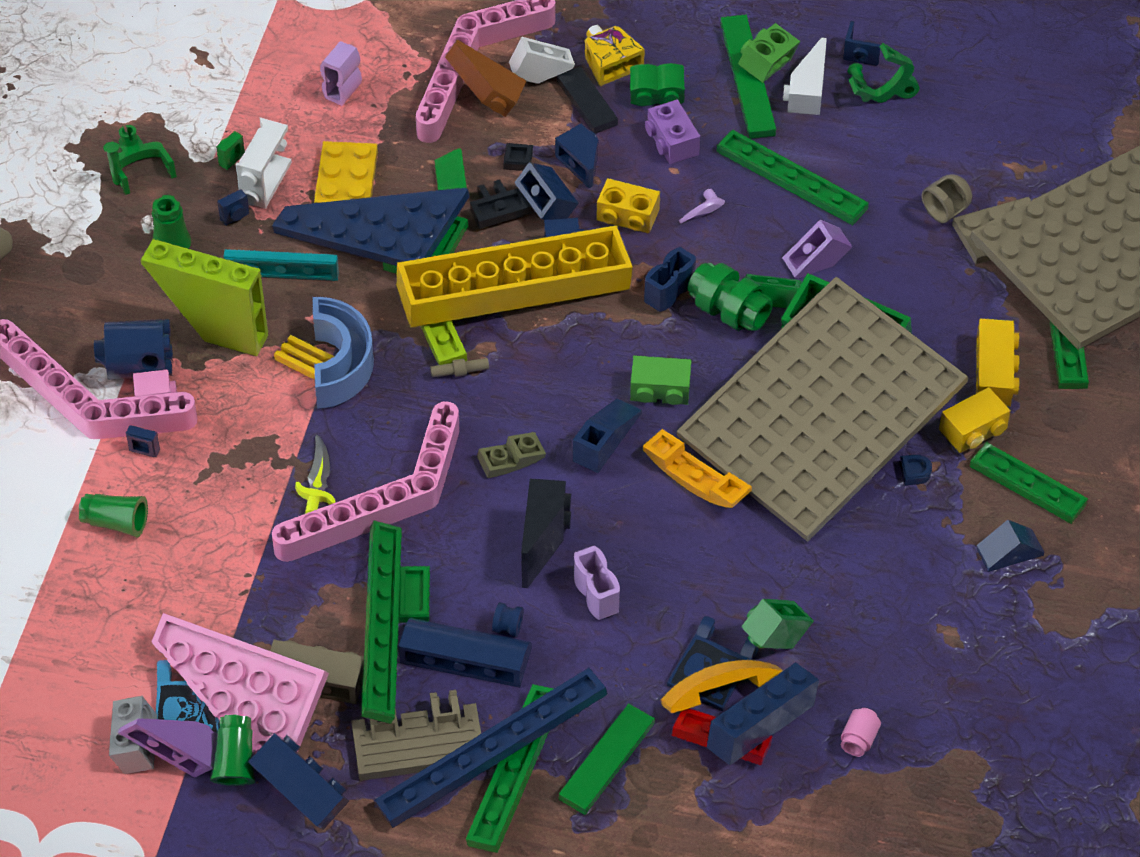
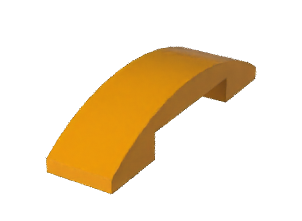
[643,429,752,508]
[661,660,784,713]

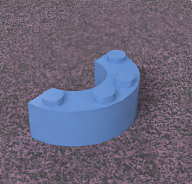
[313,297,374,409]

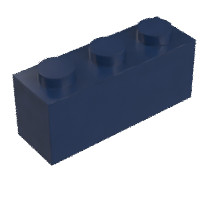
[248,733,349,830]

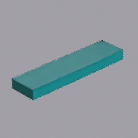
[223,249,339,281]

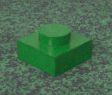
[216,131,245,170]

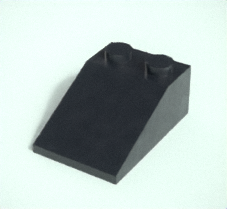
[521,479,572,588]

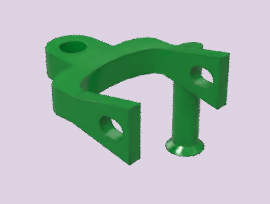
[847,43,920,103]
[103,125,177,195]

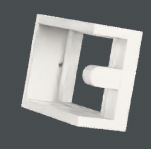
[236,117,292,209]

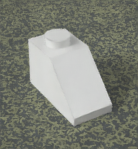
[509,37,575,84]

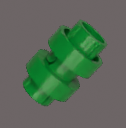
[688,263,773,331]

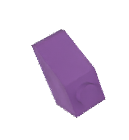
[782,219,852,279]

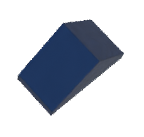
[976,520,1044,572]

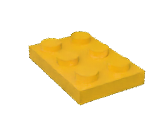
[314,141,378,203]

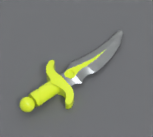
[295,435,336,514]

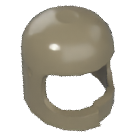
[922,174,972,223]

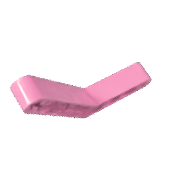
[416,0,556,143]
[0,319,197,439]
[272,402,459,562]

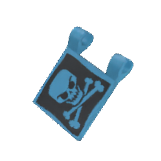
[156,660,219,733]

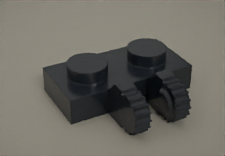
[470,179,532,229]

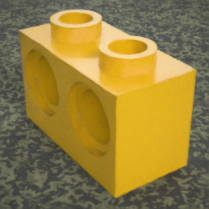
[597,178,660,233]

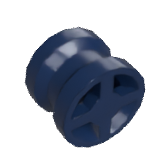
[492,602,524,637]

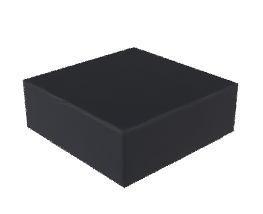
[503,143,533,171]

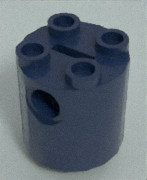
[94,319,173,380]

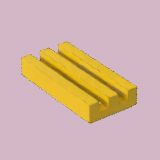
[274,335,335,380]

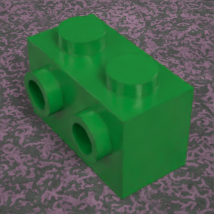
[741,599,814,649]

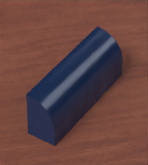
[399,618,532,688]

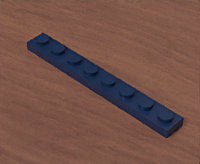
[375,668,608,828]

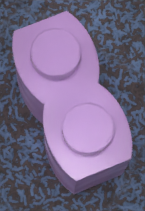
[320,41,362,106]
[574,546,620,620]

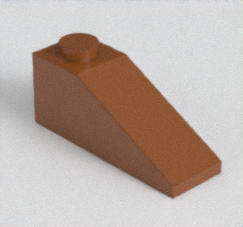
[445,39,526,117]

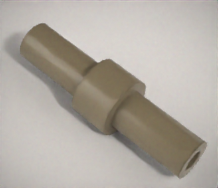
[430,358,489,378]

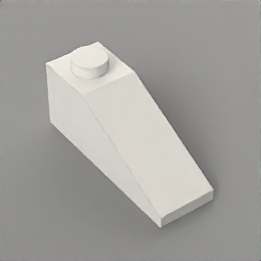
[783,38,827,115]

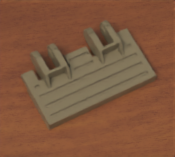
[351,690,481,781]

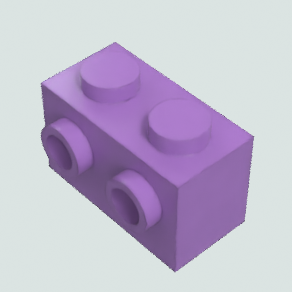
[645,100,700,164]

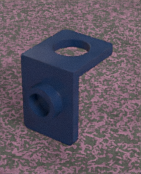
[843,21,881,66]

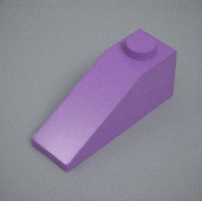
[118,718,217,778]

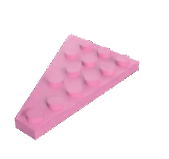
[152,613,329,756]

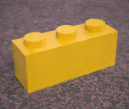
[976,318,1019,407]

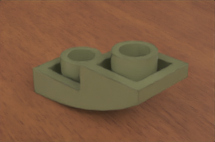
[477,432,546,478]

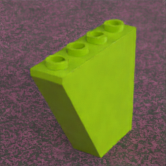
[141,239,268,356]

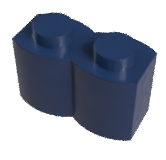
[644,247,696,312]

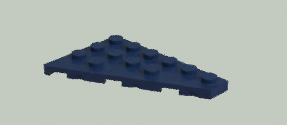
[272,188,470,266]

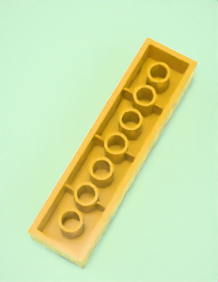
[396,225,633,328]

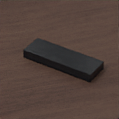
[557,66,618,133]

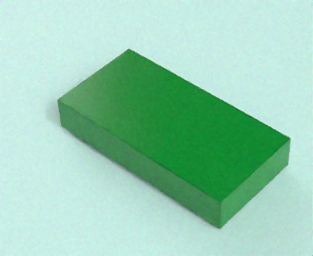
[399,566,430,623]

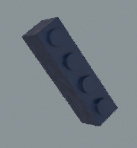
[707,662,819,765]

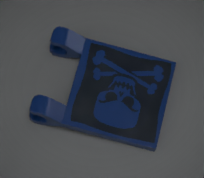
[667,616,759,711]

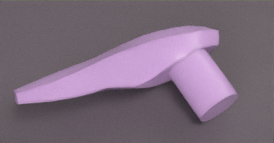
[679,189,725,224]

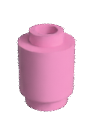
[841,708,881,757]

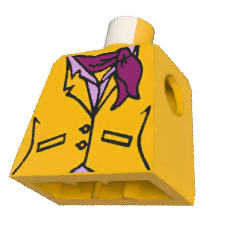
[585,25,645,86]

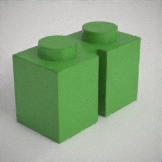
[630,355,691,405]

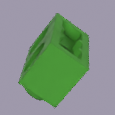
[738,23,800,83]

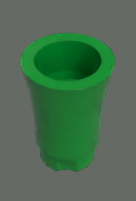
[152,195,191,249]
[78,493,148,538]
[210,715,255,785]

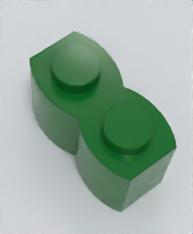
[630,63,685,106]

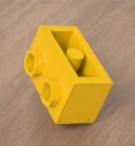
[939,387,1011,453]

